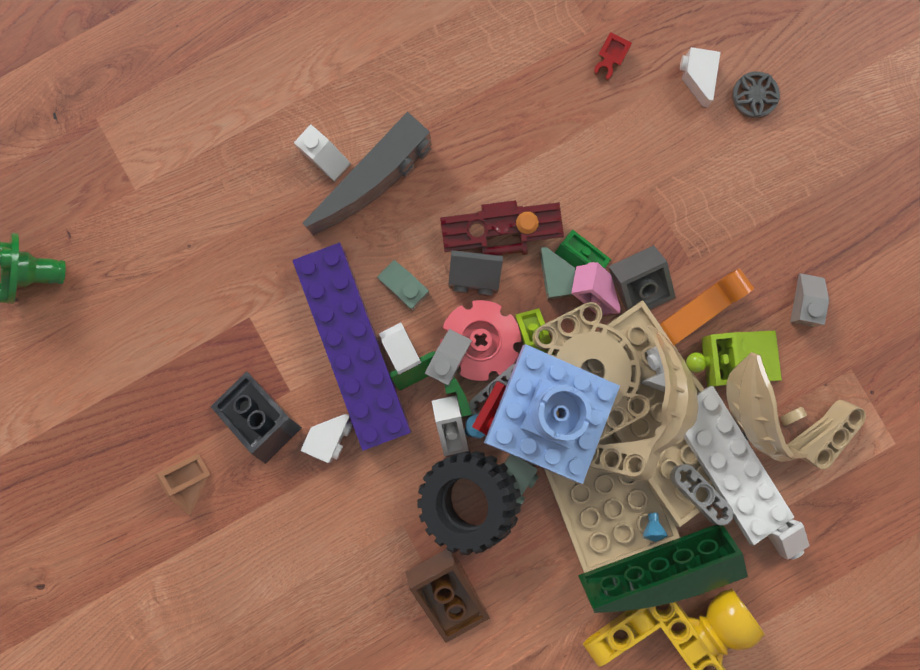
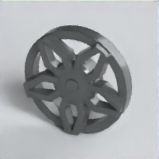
[732,71,780,118]

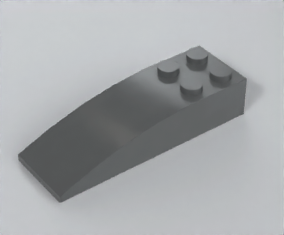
[302,111,432,235]

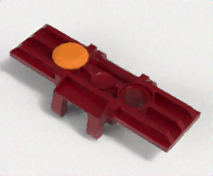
[440,200,564,256]

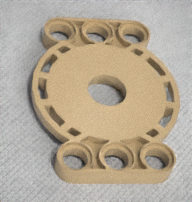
[532,302,650,440]

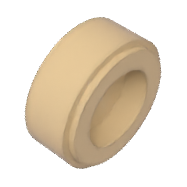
[780,407,807,426]

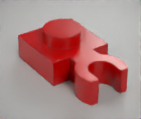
[594,32,632,80]

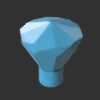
[465,414,485,439]
[643,513,668,542]

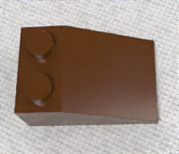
[406,549,490,643]

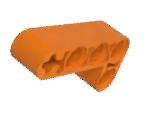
[660,268,755,346]

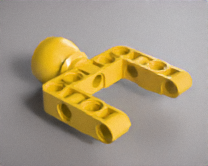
[583,588,765,670]

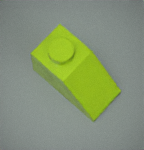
[515,308,554,355]

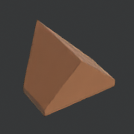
[155,453,211,516]

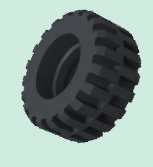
[417,451,521,555]

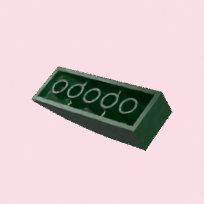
[578,525,748,613]

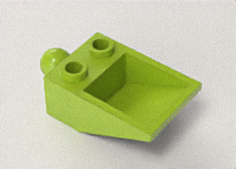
[686,331,782,387]

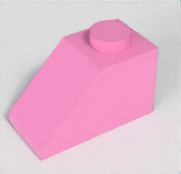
[571,262,621,316]

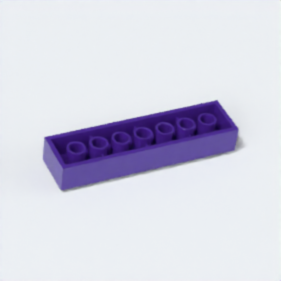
[292,242,412,451]

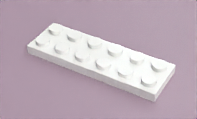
[683,386,794,545]

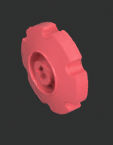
[440,300,521,381]

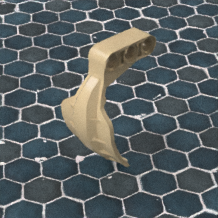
[589,325,698,481]
[726,352,866,469]

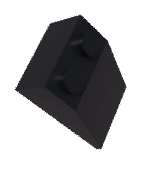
[210,371,302,464]

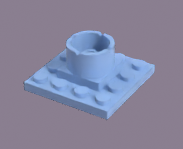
[484,344,620,484]

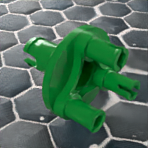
[0,233,66,304]

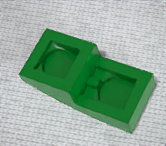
[444,377,472,417]

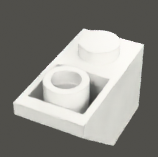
[301,414,353,463]

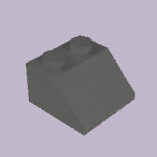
[609,245,676,311]
[448,251,503,296]

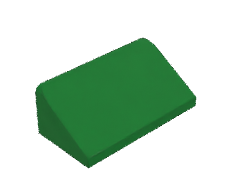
[555,229,612,270]
[390,351,435,390]

